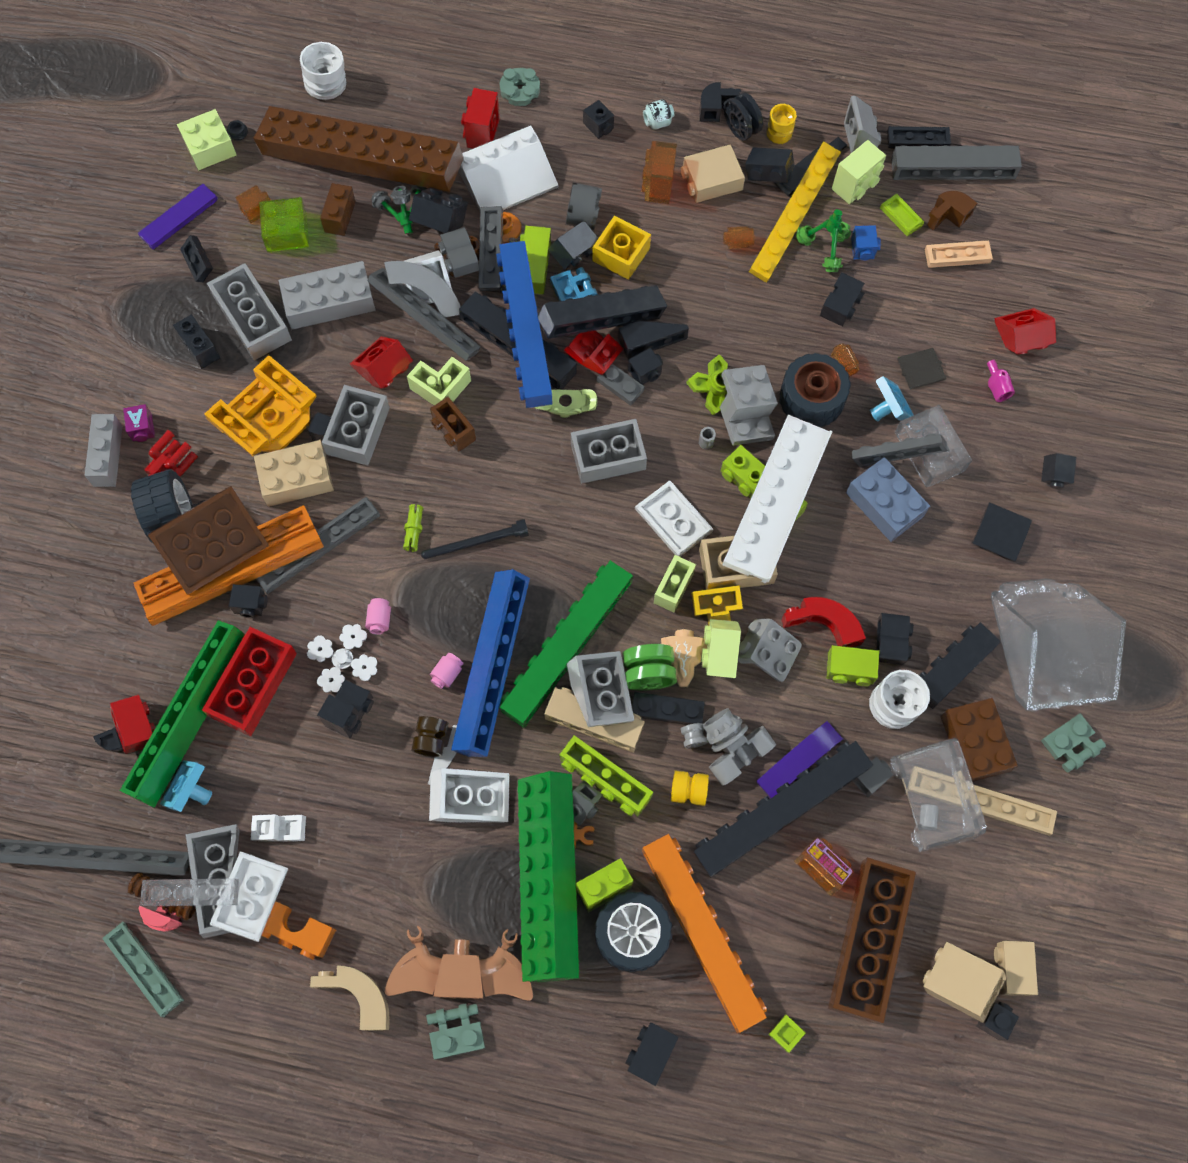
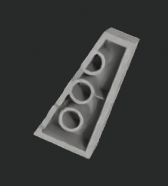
[186,824,240,938]

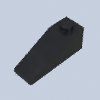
[618,321,689,360]

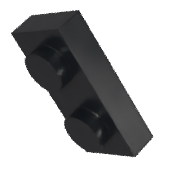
[180,235,213,283]

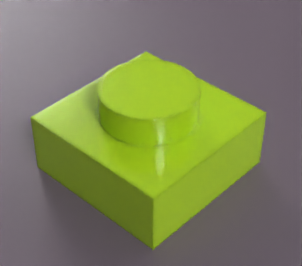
[768,1015,805,1053]

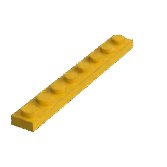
[749,141,841,283]

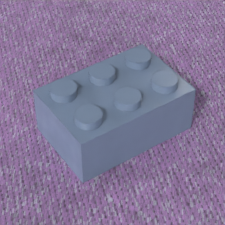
[846,457,930,542]

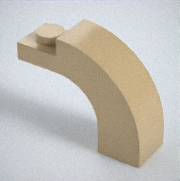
[310,966,389,1031]

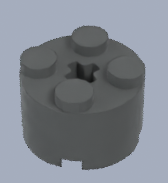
[565,182,602,230]

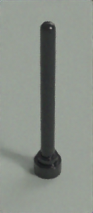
[421,519,529,559]

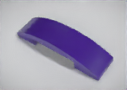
[757,721,843,798]

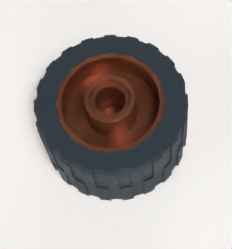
[779,353,851,427]

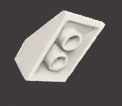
[429,768,509,822]

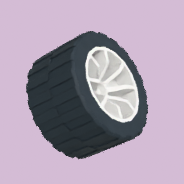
[131,469,192,543]
[595,891,672,972]

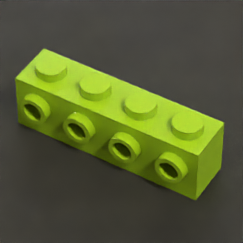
[721,445,808,521]
[560,735,653,817]

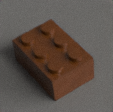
[940,698,1018,783]

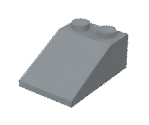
[567,651,634,727]

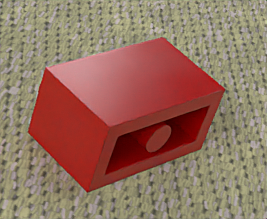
[110,695,155,754]

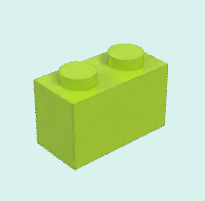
[826,645,879,686]

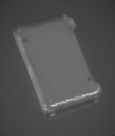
[889,738,986,852]

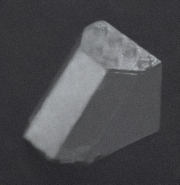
[991,578,1126,711]

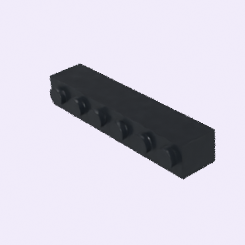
[538,285,667,339]
[459,291,577,390]

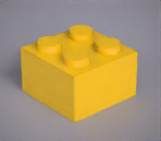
[592,216,651,280]

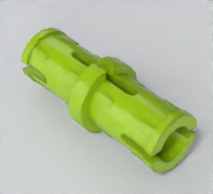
[403,504,424,552]

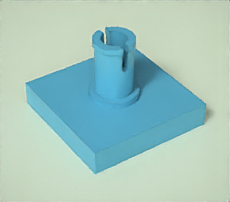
[870,376,917,426]
[160,760,212,812]

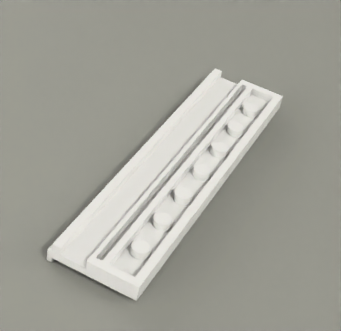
[722,415,832,583]

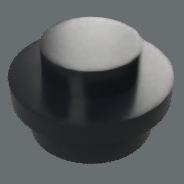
[227,120,248,141]

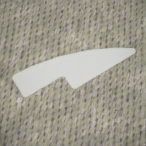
[428,725,457,785]

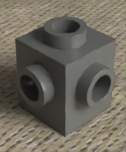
[573,780,603,825]

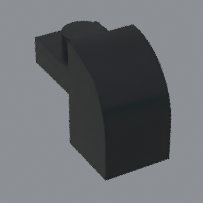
[699,82,741,122]

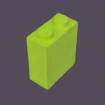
[576,858,633,912]

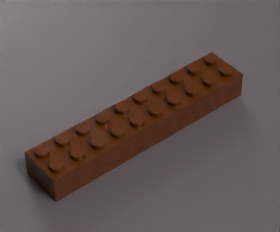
[253,106,464,192]

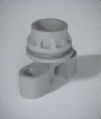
[703,708,776,786]

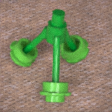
[796,209,851,272]

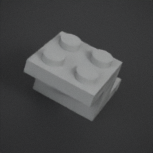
[720,365,778,446]

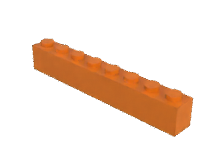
[642,834,767,1033]

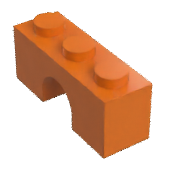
[261,901,336,960]

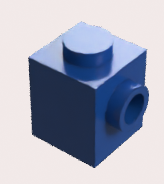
[851,225,881,260]

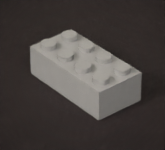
[279,261,376,329]
[207,263,292,361]

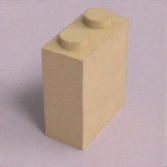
[681,144,745,203]
[923,942,1006,1023]

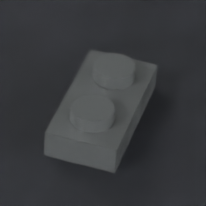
[597,364,645,406]

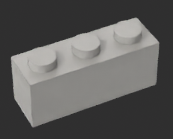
[85,414,123,487]

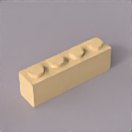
[544,687,645,753]

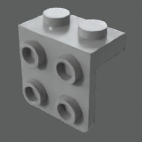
[738,619,802,682]

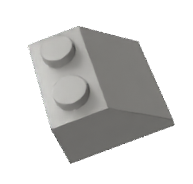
[844,96,881,153]

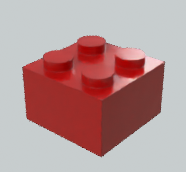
[461,88,500,149]

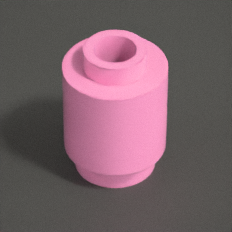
[365,598,391,635]
[430,653,463,689]

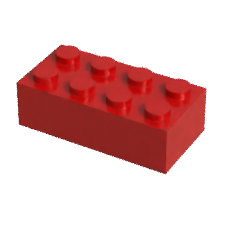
[202,627,297,737]

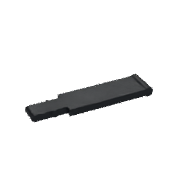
[774,137,847,197]

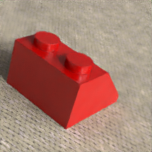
[994,308,1056,354]
[350,336,413,389]

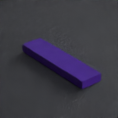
[138,184,218,250]

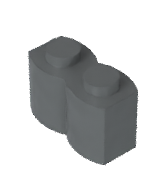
[438,227,479,278]

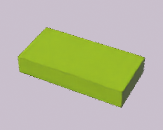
[880,194,924,237]

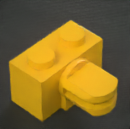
[691,585,743,624]

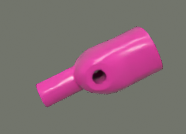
[987,360,1015,402]

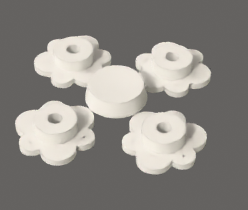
[307,624,377,693]

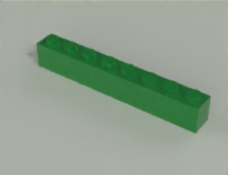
[500,560,633,728]
[119,620,245,808]

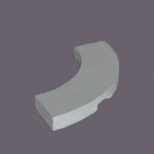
[384,261,460,318]

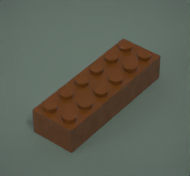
[828,857,916,1024]

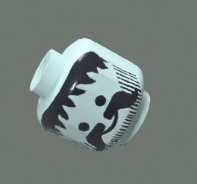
[643,99,675,130]

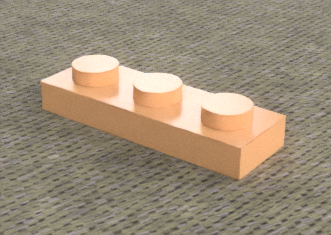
[925,240,993,268]

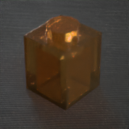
[235,185,272,224]

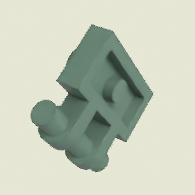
[1041,713,1106,772]
[426,1003,485,1060]

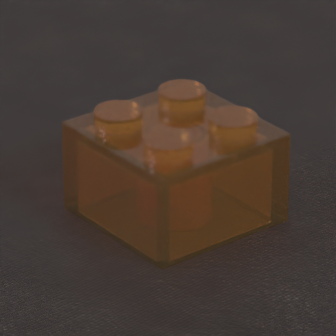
[641,141,677,204]

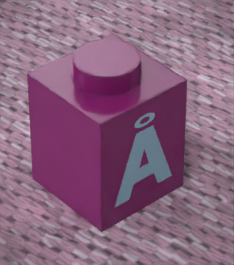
[123,404,155,442]

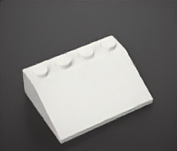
[458,126,558,213]

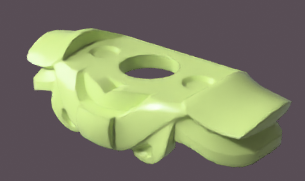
[535,389,597,418]

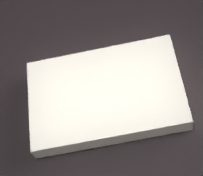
[635,481,713,557]
[210,852,288,942]

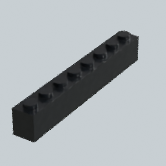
[694,741,873,878]

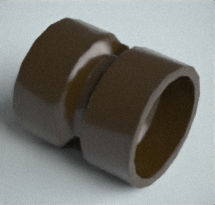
[411,716,449,757]

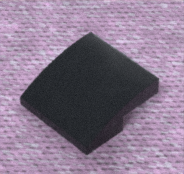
[971,502,1032,561]

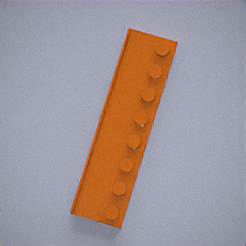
[134,505,324,626]

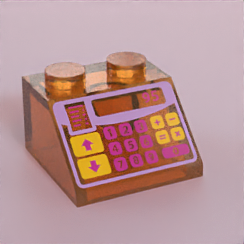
[794,837,854,896]

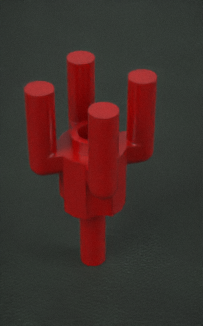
[144,430,198,477]

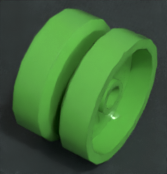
[622,644,677,691]

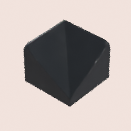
[308,412,331,441]

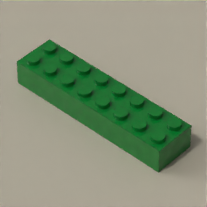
[518,771,579,982]

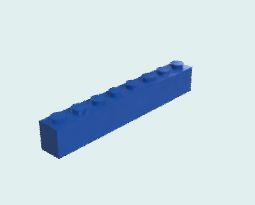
[496,241,553,408]
[451,569,530,757]

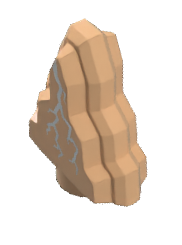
[661,629,707,687]

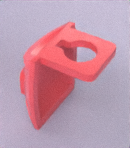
[139,892,185,932]

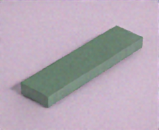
[102,922,184,1018]

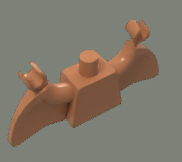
[385,926,533,1001]

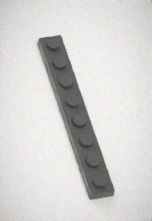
[0,839,190,876]

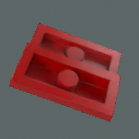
[564,330,624,375]

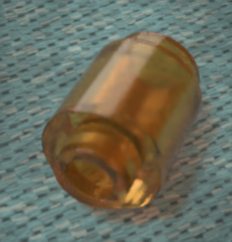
[723,226,754,249]
[830,344,860,377]

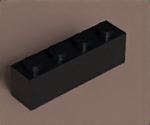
[919,622,1001,710]

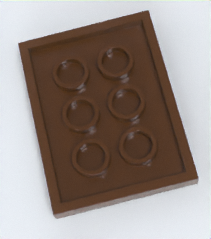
[148,486,269,595]

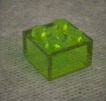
[259,197,309,252]

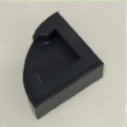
[93,727,124,752]

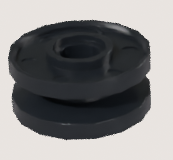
[723,92,763,141]

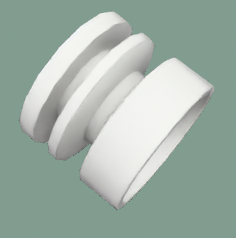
[300,42,346,100]
[869,670,930,729]

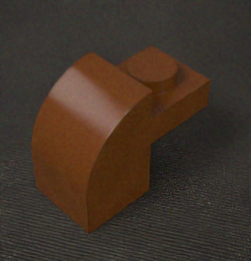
[927,191,978,230]

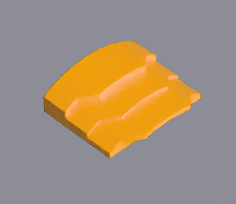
[204,355,317,456]

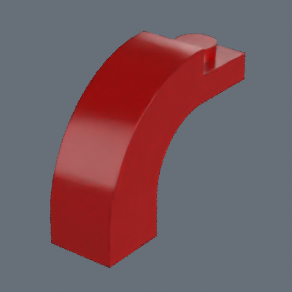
[781,597,866,648]

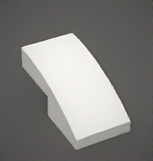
[251,814,306,842]

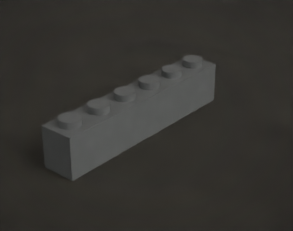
[891,145,1022,180]

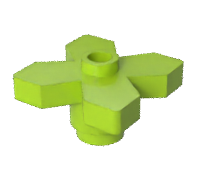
[686,355,728,415]

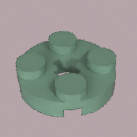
[500,68,540,106]

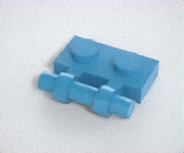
[550,267,598,301]

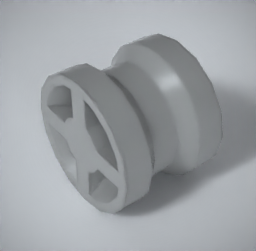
[680,723,708,749]

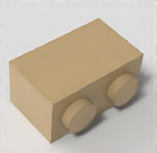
[994,941,1038,996]

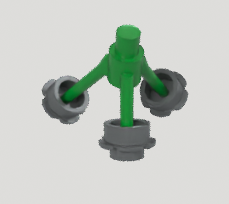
[371,184,429,234]

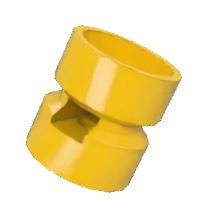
[766,104,797,144]
[671,770,709,806]

